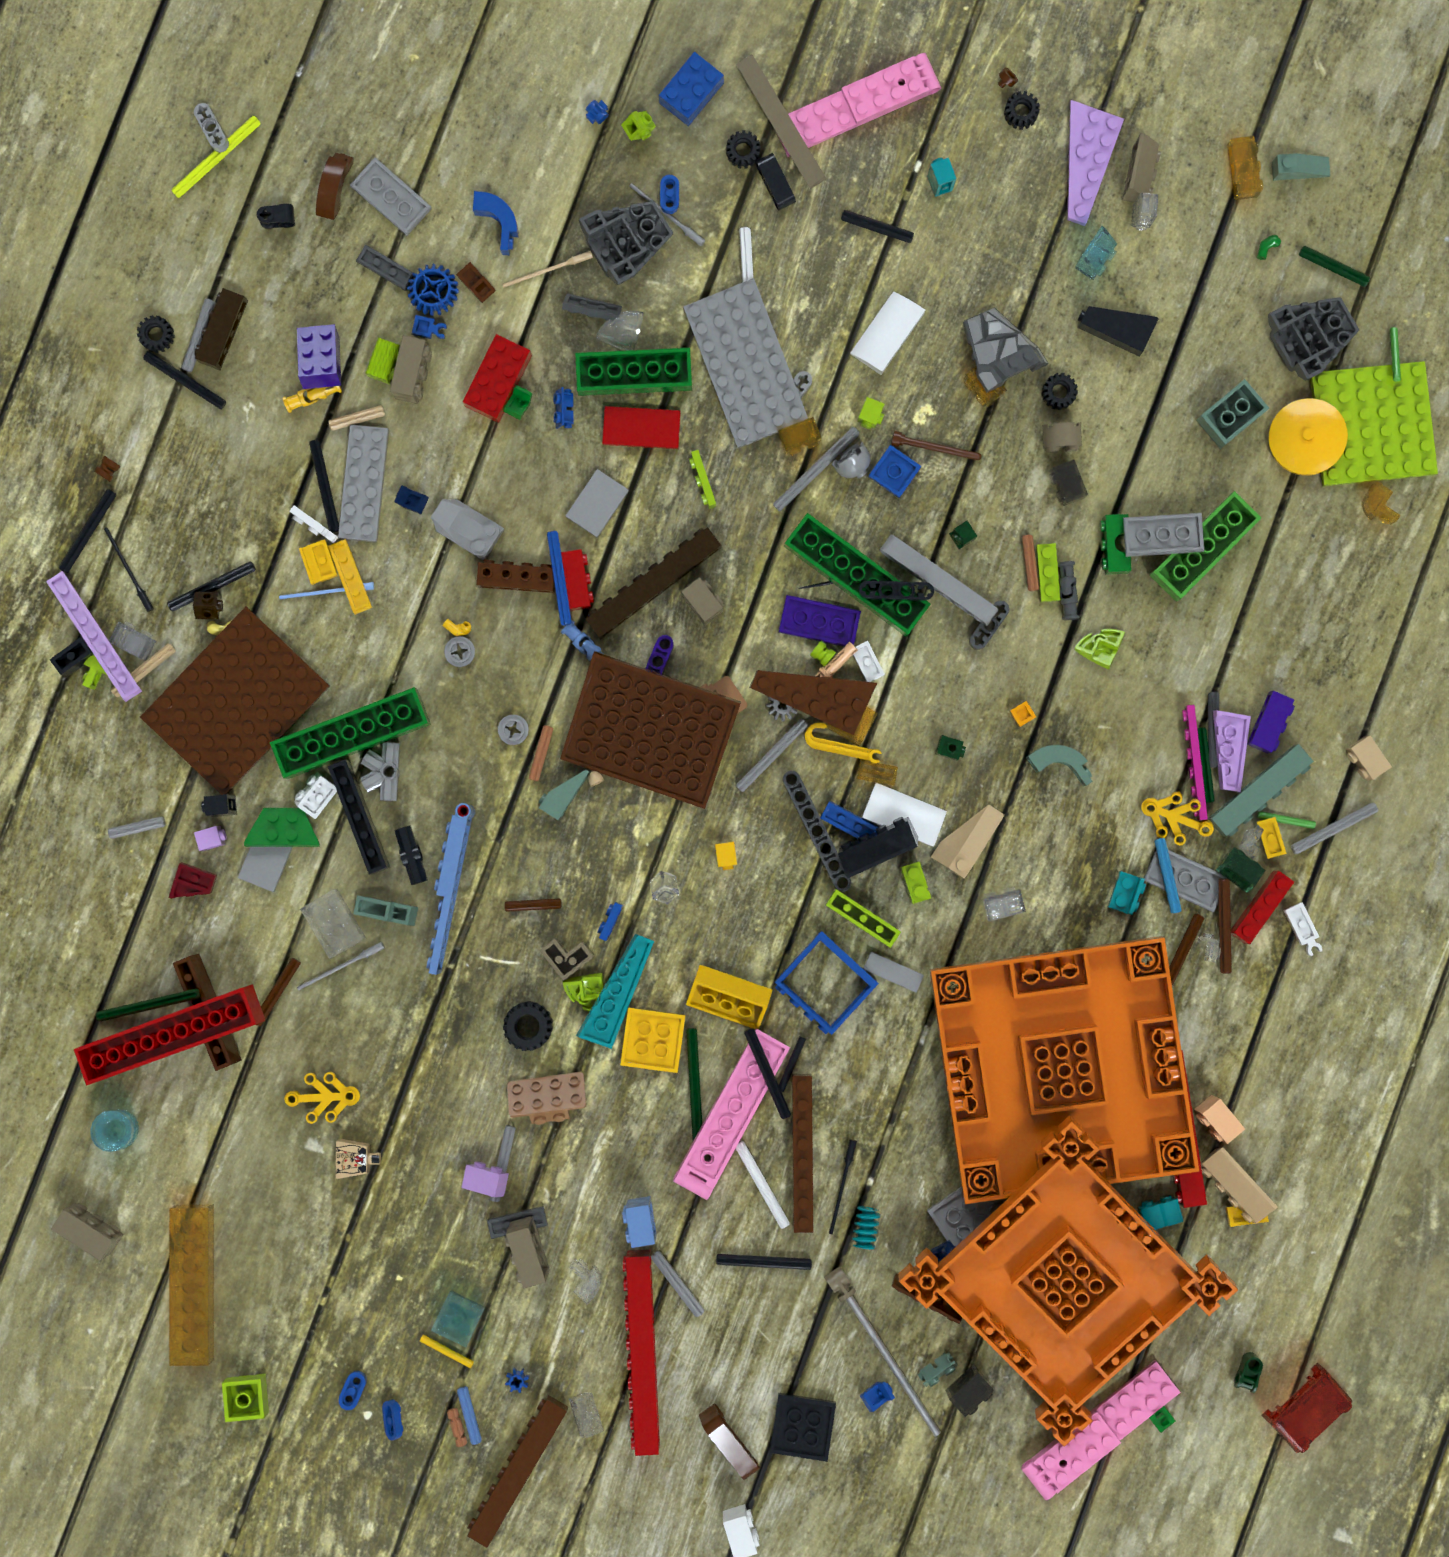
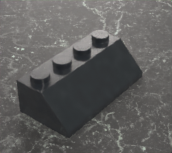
[838,817,918,879]

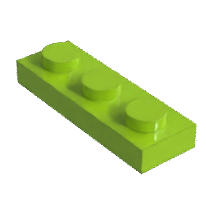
[689,450,716,509]
[1036,543,1060,602]

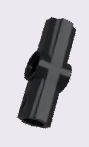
[394,825,428,885]

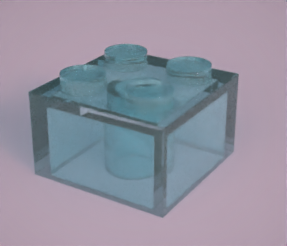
[431,1291,486,1347]

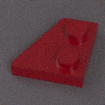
[168,862,217,899]

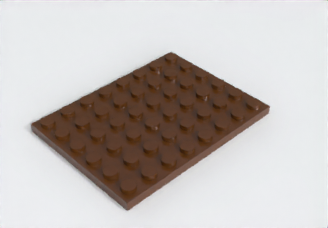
[140,606,330,795]
[560,651,741,809]

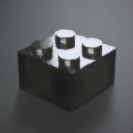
[945,1364,994,1417]

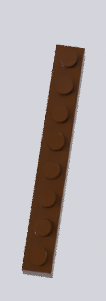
[792,1074,813,1233]
[467,1395,568,1548]

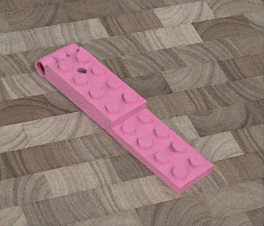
[777,53,941,157]
[673,1029,790,1200]
[1021,1360,1181,1500]

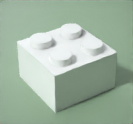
[723,1504,760,1557]

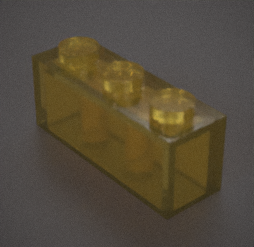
[1227,136,1263,200]

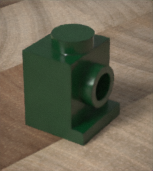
[949,520,977,550]
[935,735,966,761]

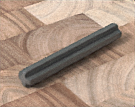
[1208,692,1219,768]

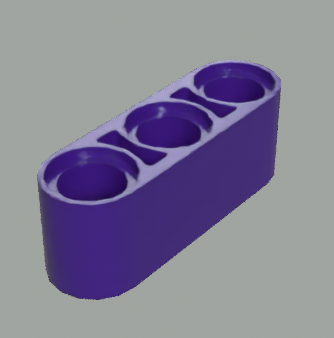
[645,635,674,675]

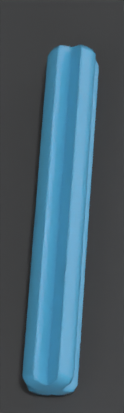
[1154,838,1182,913]

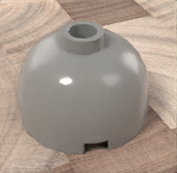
[832,442,871,479]

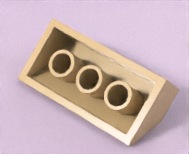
[1201,1147,1278,1223]

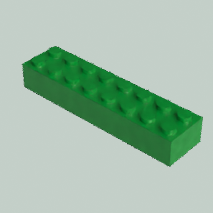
[784,513,931,637]
[270,687,431,779]

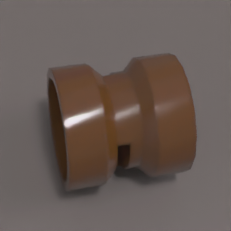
[94,456,121,482]

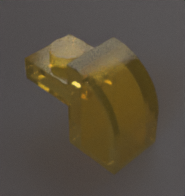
[1362,481,1401,525]

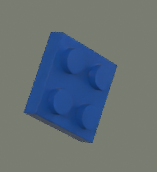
[868,445,922,498]
[597,902,624,941]

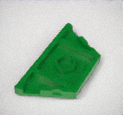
[244,808,320,847]

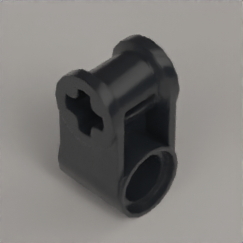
[257,203,295,229]

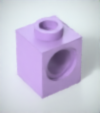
[194,826,227,851]

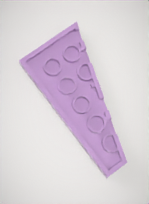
[1067,100,1124,226]

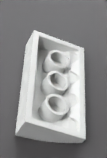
[850,292,925,375]
[861,783,947,847]

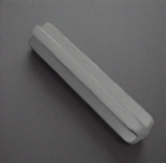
[108,817,165,839]

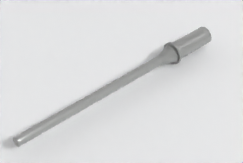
[630,183,705,246]
[297,942,385,990]

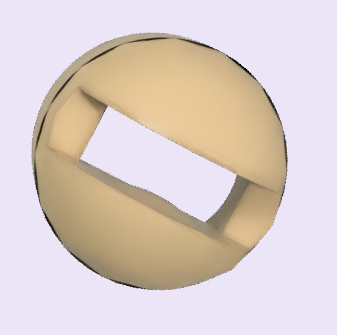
[588,771,604,787]

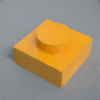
[1009,701,1036,727]

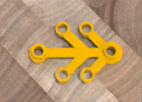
[1141,792,1214,846]
[284,1072,360,1124]

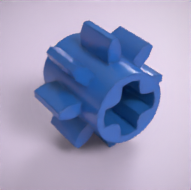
[585,100,609,124]
[505,1367,530,1393]

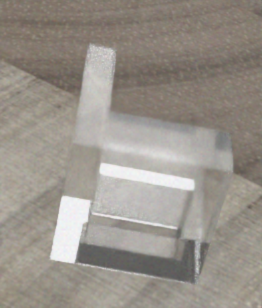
[650,871,679,905]

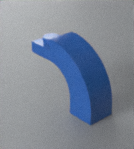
[473,191,519,256]

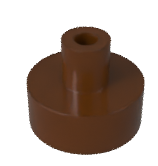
[998,67,1018,88]

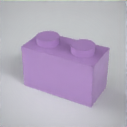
[461,1162,509,1197]

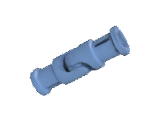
[561,620,603,661]

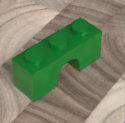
[1099,514,1132,575]

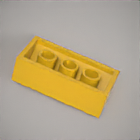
[686,965,773,1030]

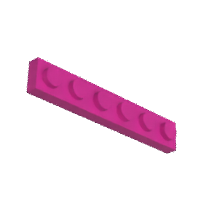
[1182,705,1208,820]

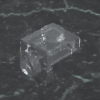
[1239,825,1264,859]
[1196,933,1221,963]

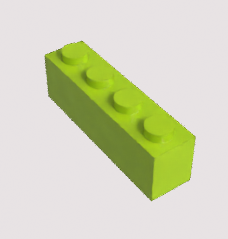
[825,889,901,948]

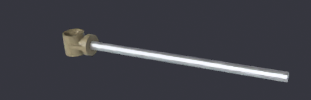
[824,1266,941,1437]

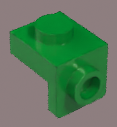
[503,385,532,420]

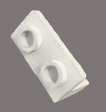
[294,772,337,819]

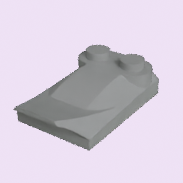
[431,499,505,560]

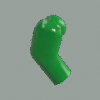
[1257,235,1281,260]

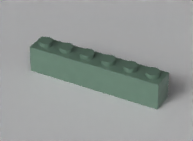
[1208,744,1314,837]

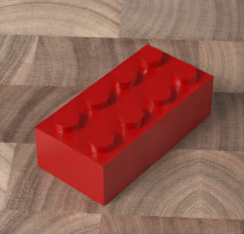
[463,334,532,423]

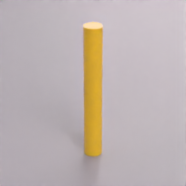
[420,1334,474,1369]

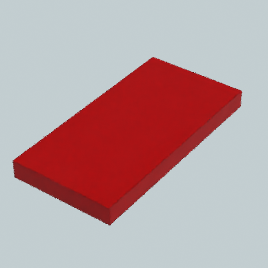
[602,406,681,449]

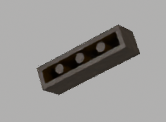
[194,288,248,371]

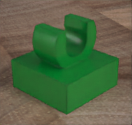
[1149,1406,1176,1433]

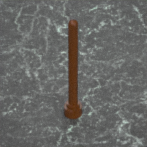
[891,430,982,460]

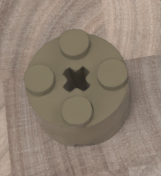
[1042,422,1082,453]

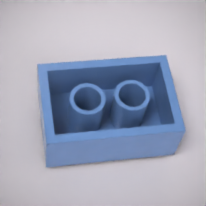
[622,1196,657,1248]

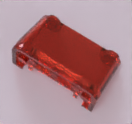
[1261,1362,1353,1453]

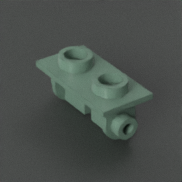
[917,1352,958,1387]

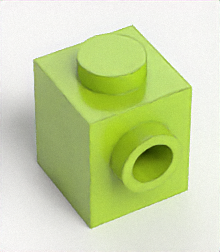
[857,397,885,429]

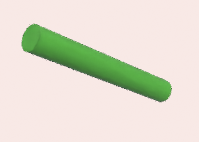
[1390,327,1401,382]
[1257,811,1316,829]

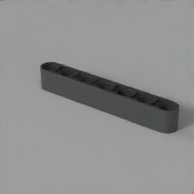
[783,771,851,892]

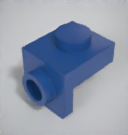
[860,1382,895,1412]

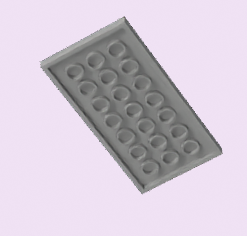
[683,278,809,449]

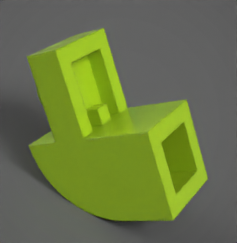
[82,655,125,690]

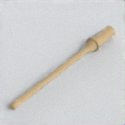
[502,250,593,288]

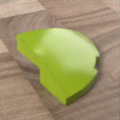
[1074,629,1125,669]
[562,973,604,1012]

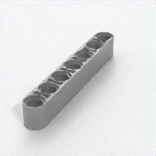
[879,535,998,626]

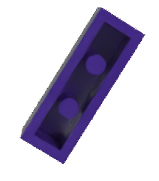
[1247,691,1295,754]

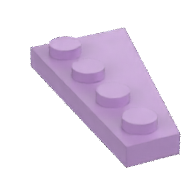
[1213,710,1251,792]

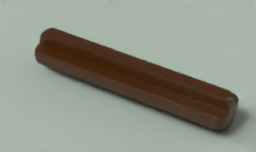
[505,898,562,912]

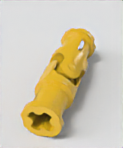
[282,386,342,413]

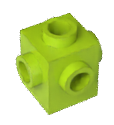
[621,111,656,141]

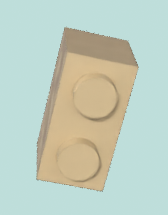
[1346,735,1392,781]

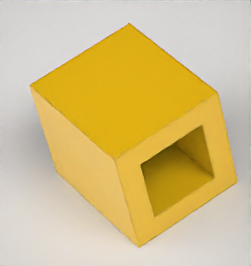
[715,842,737,871]

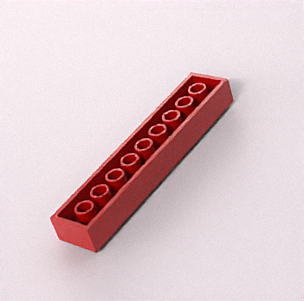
[74,984,266,1086]
[623,1249,660,1456]

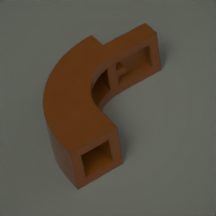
[316,153,354,220]

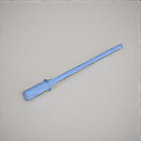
[279,582,374,599]

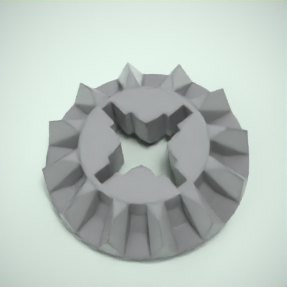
[444,636,475,667]
[498,715,529,745]

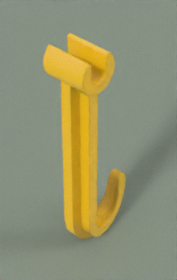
[805,723,882,763]

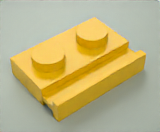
[299,539,338,585]

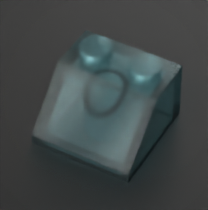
[1075,226,1117,280]

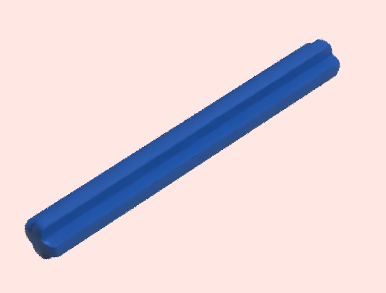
[547,531,572,626]

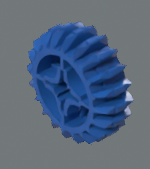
[407,263,459,316]

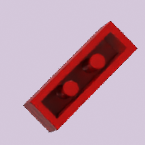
[561,549,594,611]

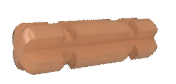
[447,1408,467,1447]

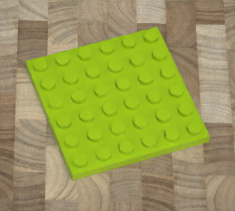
[1310,361,1438,487]

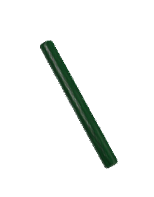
[96,988,200,1022]
[686,1028,702,1141]

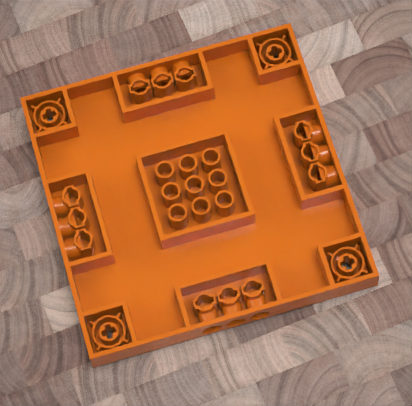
[929,936,1199,1204]

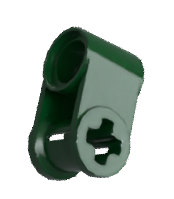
[1234,1352,1263,1393]

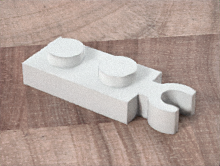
[290,506,338,543]
[1283,902,1322,956]

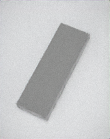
[863,952,924,993]

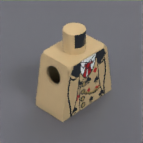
[336,1139,381,1179]

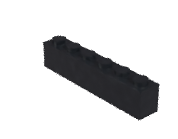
[327,759,390,875]

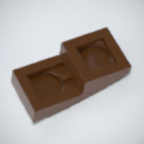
[456,262,496,303]

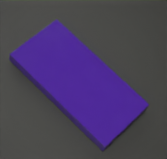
[778,595,861,647]

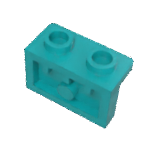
[1107,871,1146,915]

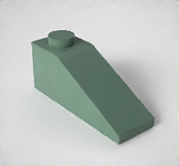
[1272,153,1330,181]
[538,770,590,821]

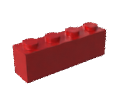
[1231,871,1294,945]

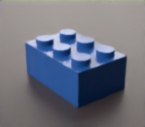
[659,52,724,127]

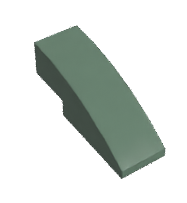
[353,895,418,926]

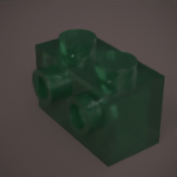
[1216,847,1265,893]

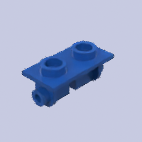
[553,387,574,429]

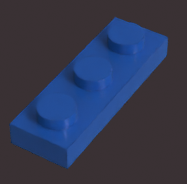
[820,800,878,839]

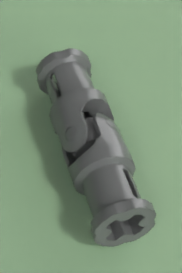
[1058,561,1080,621]

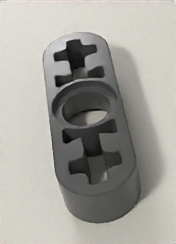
[969,601,1009,650]

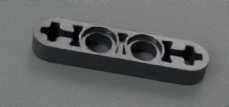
[858,581,934,601]

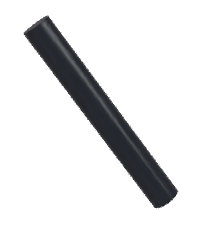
[779,1036,806,1092]

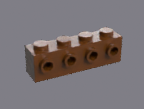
[476,560,555,593]

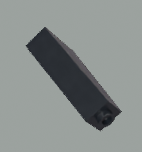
[1077,306,1159,357]

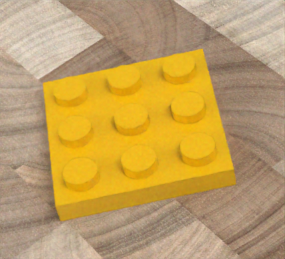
[620,1007,685,1073]

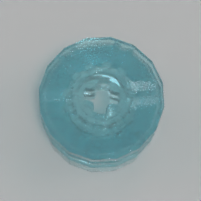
[90,1109,139,1152]

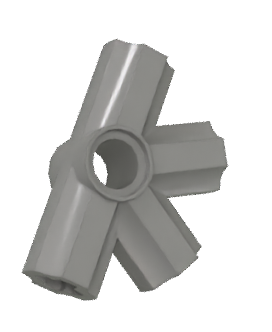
[360,742,400,801]

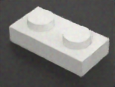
[853,641,885,682]

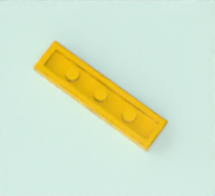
[328,539,373,615]

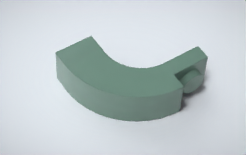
[1025,745,1093,787]

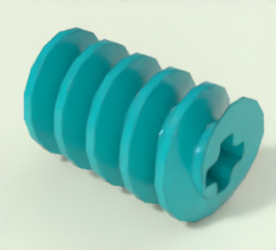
[852,1206,881,1250]

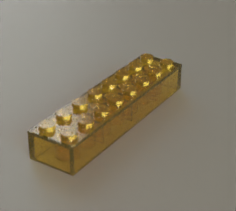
[169,1204,214,1366]

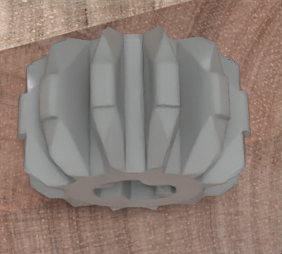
[766,697,798,722]

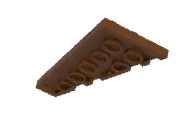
[749,670,877,735]

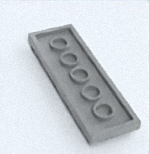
[338,425,389,542]

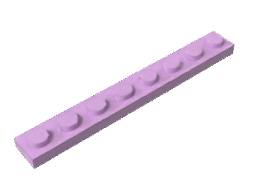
[46,571,142,702]

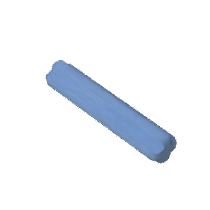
[457,1386,482,1445]

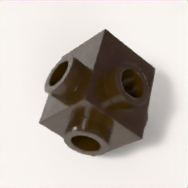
[193,592,223,619]

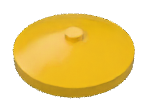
[1268,398,1348,476]

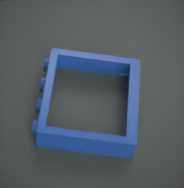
[774,931,879,1035]

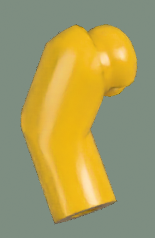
[442,619,471,636]

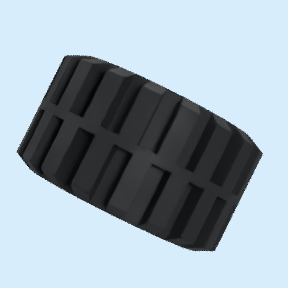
[503,1001,553,1051]

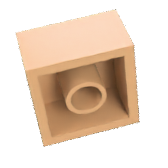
[1194,1095,1245,1144]

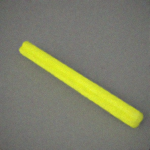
[172,116,261,198]

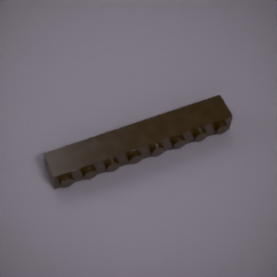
[585,527,722,640]

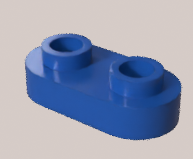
[660,175,679,214]
[338,1371,367,1410]
[382,1399,403,1440]

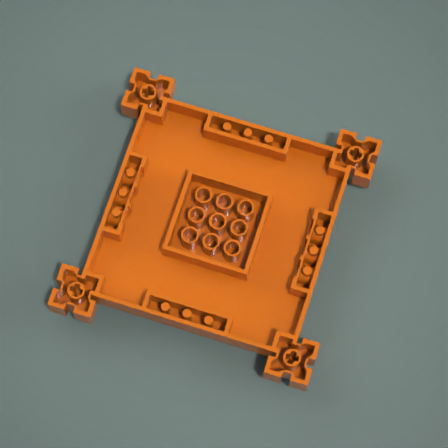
[899,1115,1238,1447]

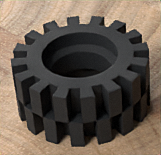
[1004,91,1040,130]
[726,130,760,169]
[137,315,175,353]
[1042,373,1078,410]

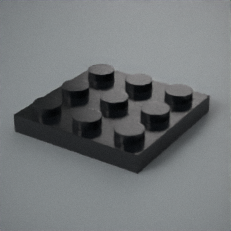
[770,1393,836,1462]

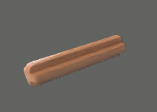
[1022,535,1039,591]
[529,725,553,781]

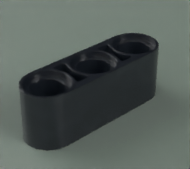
[755,153,796,211]

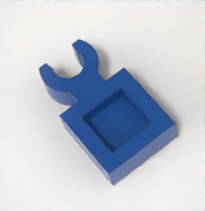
[412,315,447,339]

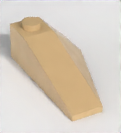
[931,804,1004,879]

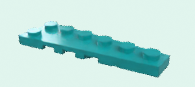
[576,934,654,1049]

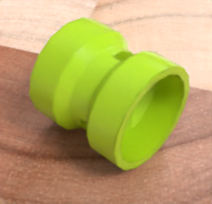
[810,640,836,667]

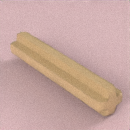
[329,405,385,431]

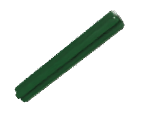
[1299,246,1370,287]
[1197,727,1215,803]

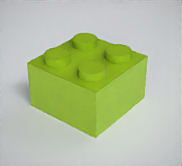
[222,1374,269,1422]

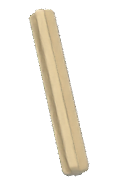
[111,644,176,697]

